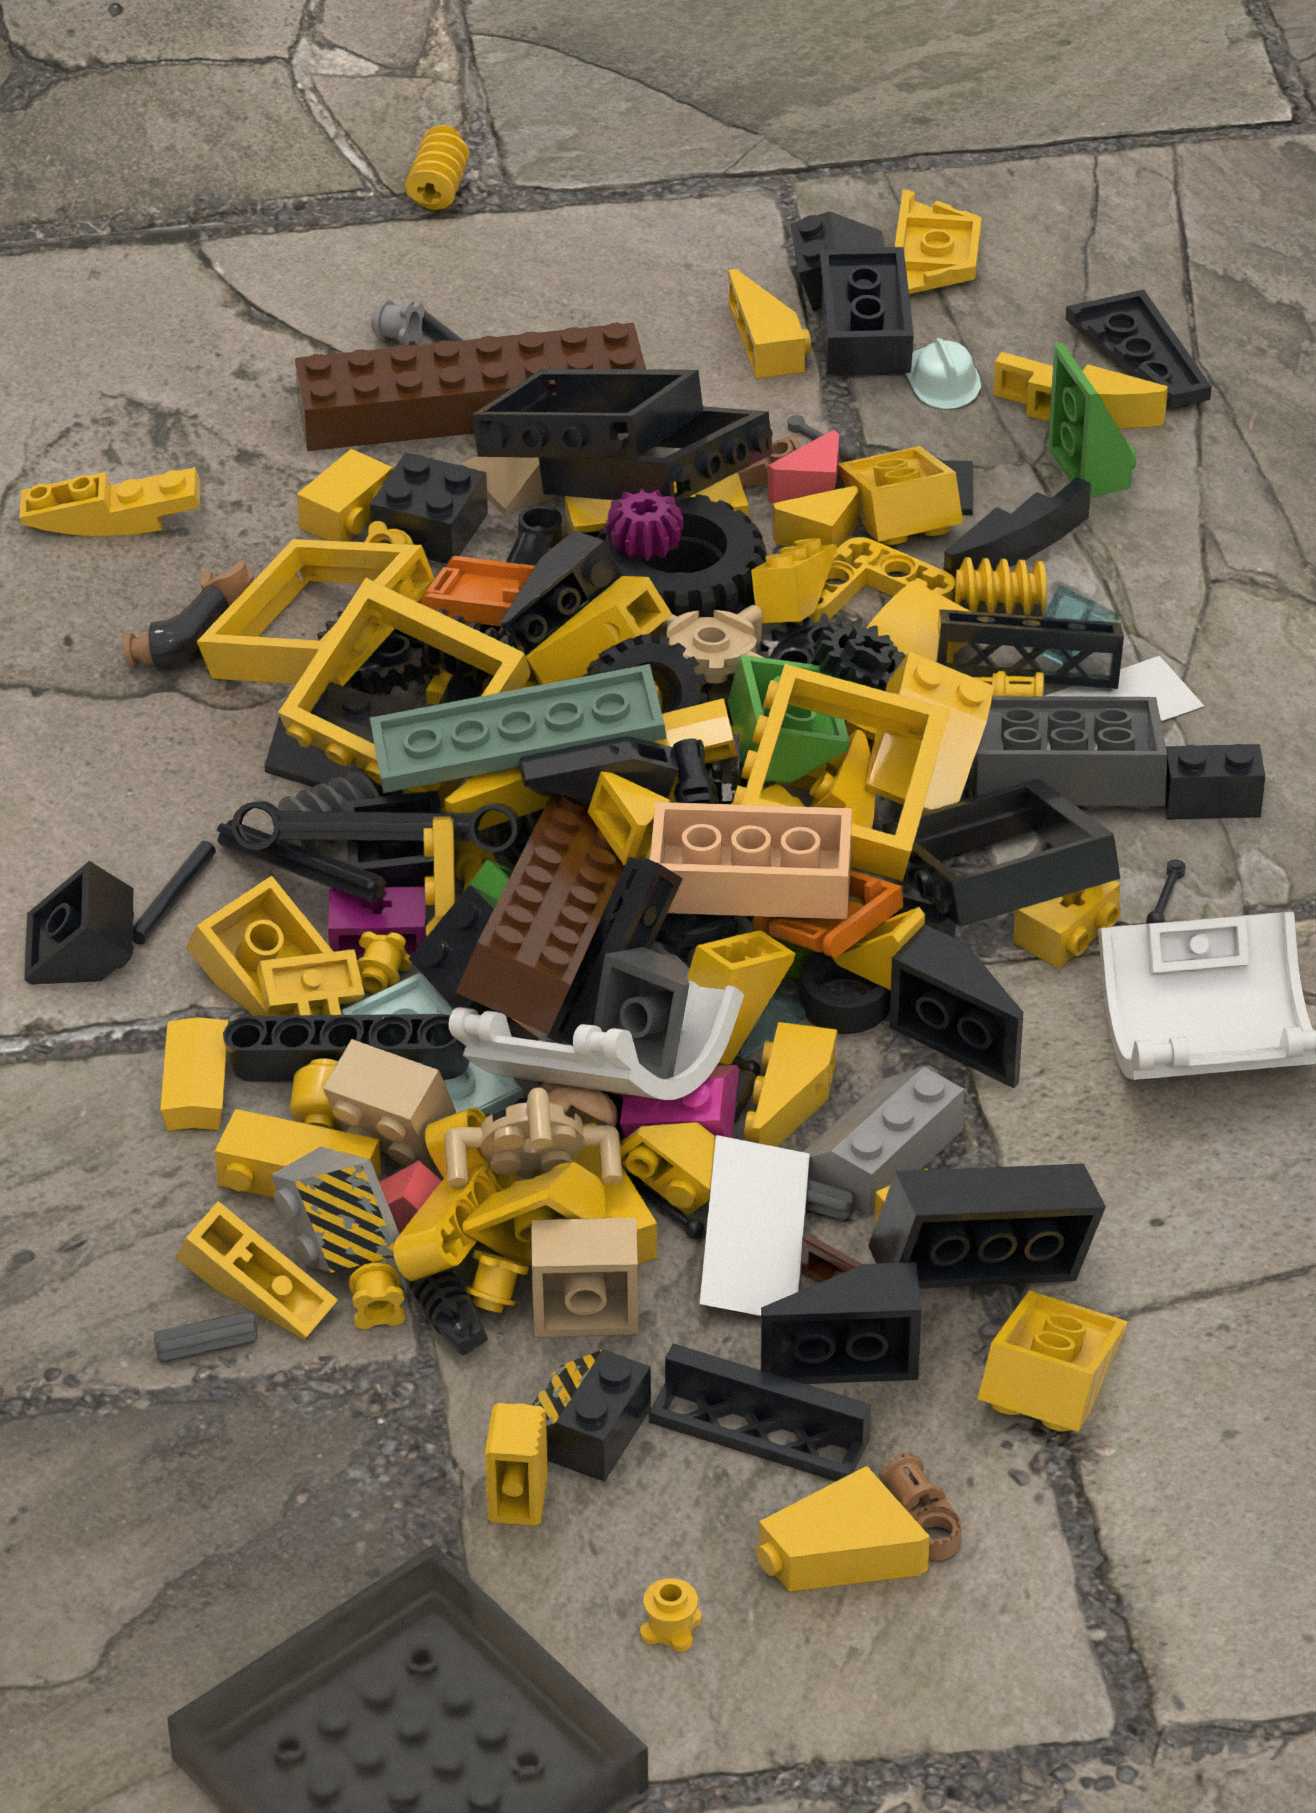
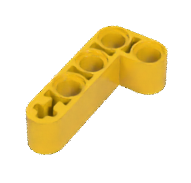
[393,1107,517,1281]

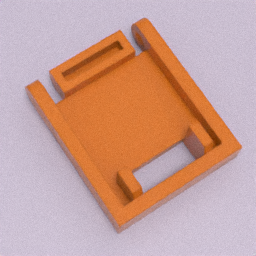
[420,556,535,627]
[753,869,903,958]

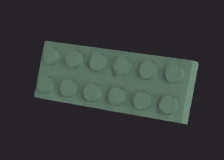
[370,664,667,793]

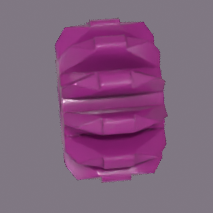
[606,488,683,561]

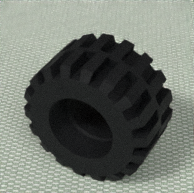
[586,634,708,714]

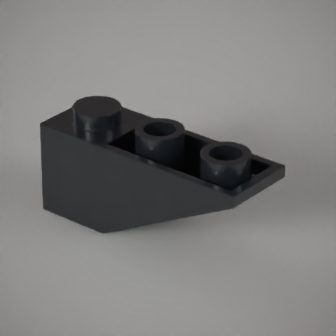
[501,530,623,656]
[519,736,679,806]

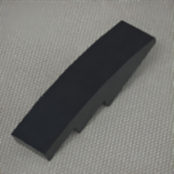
[944,477,1091,579]

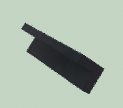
[936,609,1124,689]
[547,857,683,1046]
[649,1343,871,1481]

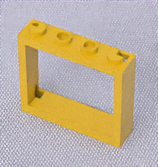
[197,539,434,686]
[278,578,531,810]
[732,664,951,881]

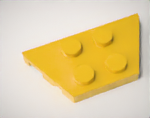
[895,190,982,294]

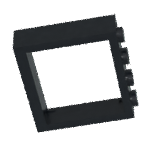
[472,369,704,459]
[539,406,773,504]
[882,779,1121,927]

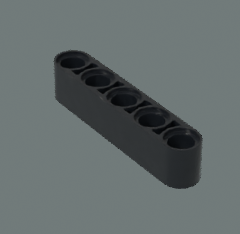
[223,1014,470,1082]

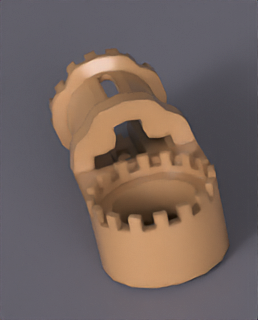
[878,1452,961,1561]

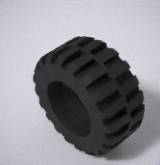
[597,494,766,633]

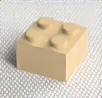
[323,1039,457,1170]
[532,1218,639,1337]

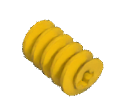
[404,125,470,210]
[954,557,1047,617]

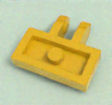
[256,949,365,1015]

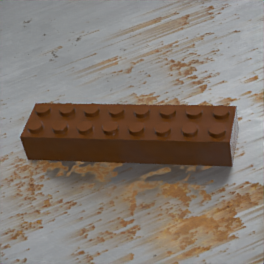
[295,322,646,451]
[455,794,624,1035]

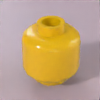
[289,1059,342,1130]

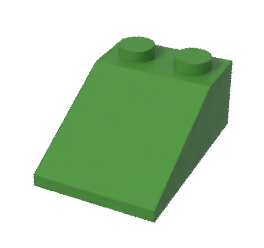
[1048,343,1136,498]

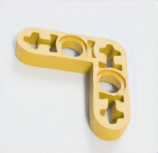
[796,537,955,626]

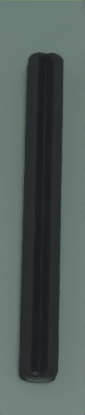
[217,820,387,904]

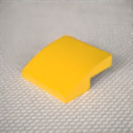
[866,580,969,663]

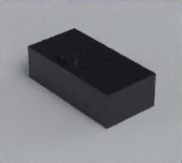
[868,1164,1106,1289]

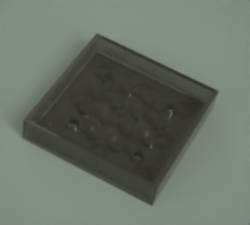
[167,1544,649,1813]

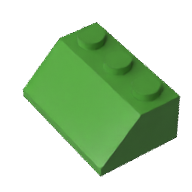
[728,655,850,783]

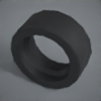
[799,951,891,1034]

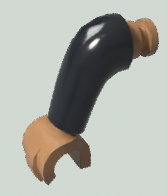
[123,559,255,671]

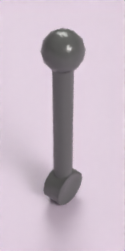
[787,415,858,461]

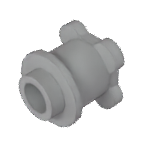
[371,300,425,345]

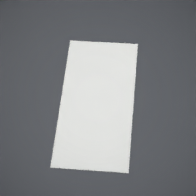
[1046,656,1204,722]
[699,1135,810,1316]

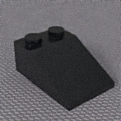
[819,247,914,375]
[889,924,1024,1088]
[760,1262,921,1384]

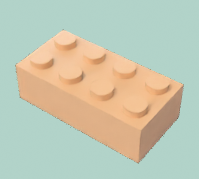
[650,802,852,919]

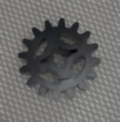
[813,621,906,691]

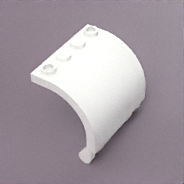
[1098,912,1316,1080]
[449,981,744,1100]

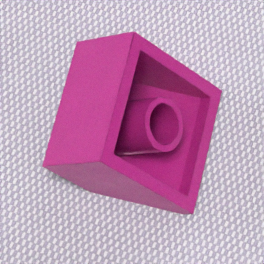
[620,1065,739,1138]

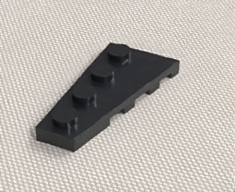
[1065,289,1212,409]

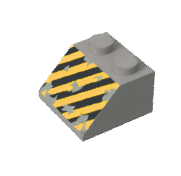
[271,1147,400,1273]

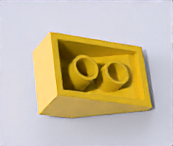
[838,446,963,545]
[864,651,994,813]
[186,876,333,1016]
[977,1290,1128,1432]

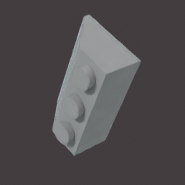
[803,1067,964,1216]

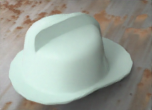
[905,338,981,410]

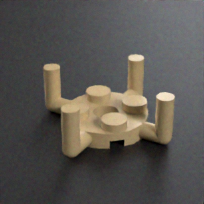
[649,605,765,710]
[445,1088,623,1188]

